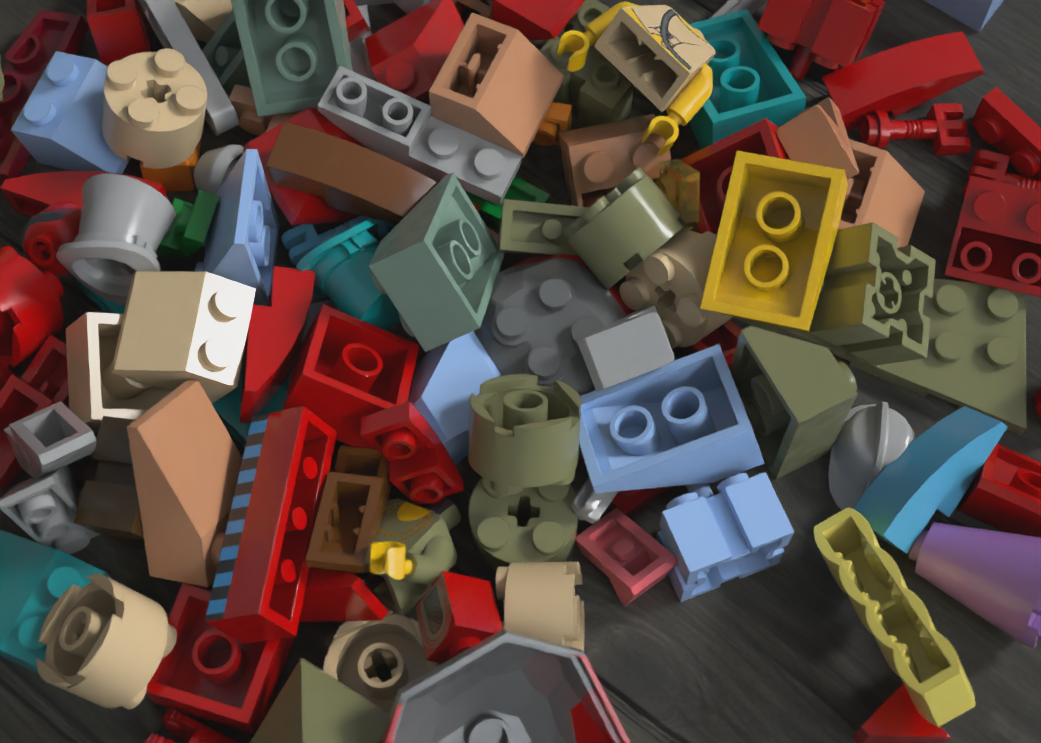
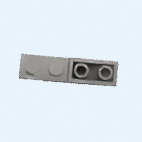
[317,66,522,206]

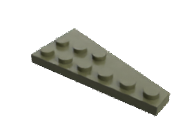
[733,278,1027,436]

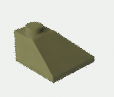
[250,658,390,743]

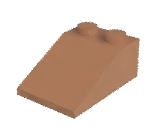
[127,379,243,587]

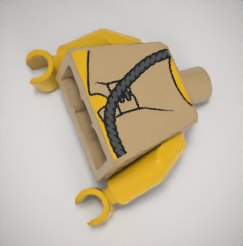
[556,2,716,156]

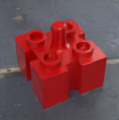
[757,0,886,80]

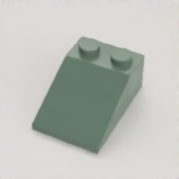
[231,0,352,117]
[369,173,504,352]

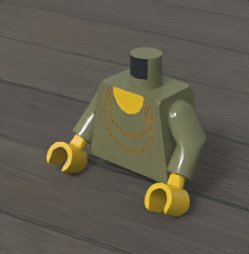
[351,497,461,615]

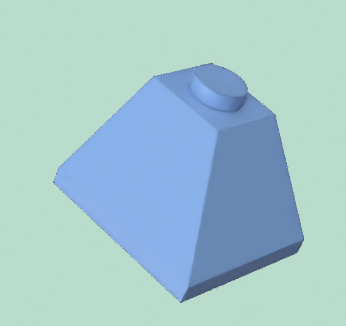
[407,331,502,465]

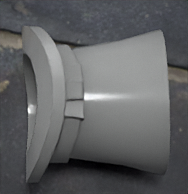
[56,173,176,306]

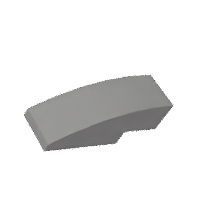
[4,401,97,478]

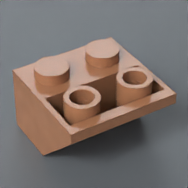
[429,13,563,159]
[558,114,678,211]
[838,139,925,248]

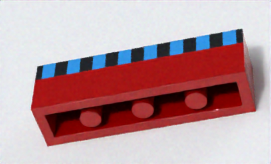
[205,406,337,643]

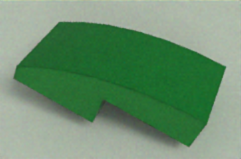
[156,189,219,260]

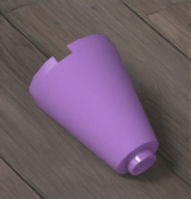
[909,522,1041,649]

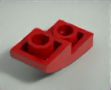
[361,401,464,505]

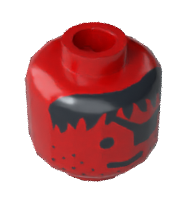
[21,202,81,276]

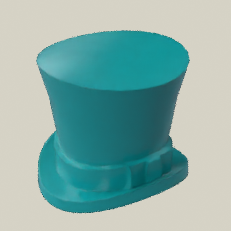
[296,218,400,331]

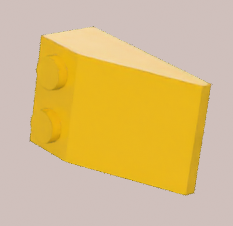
[700,151,848,332]

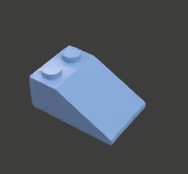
[195,149,280,306]
[579,344,765,493]

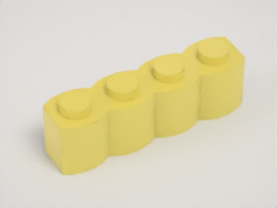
[814,507,975,727]

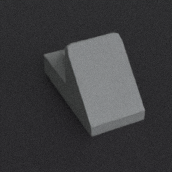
[577,305,674,391]

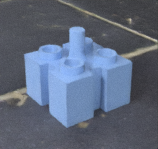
[656,472,794,602]

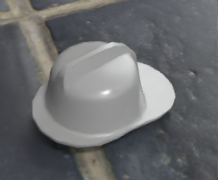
[828,401,915,510]

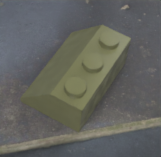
[730,326,858,480]

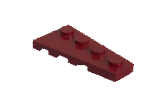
[0,10,89,183]

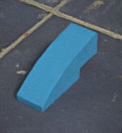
[853,406,1007,554]

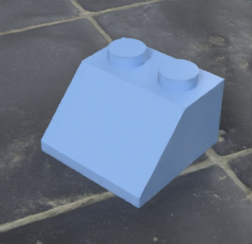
[11,51,131,174]

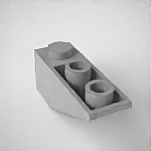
[0,465,100,554]

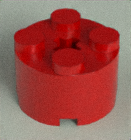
[0,246,64,370]

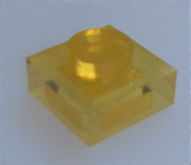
[655,159,700,223]

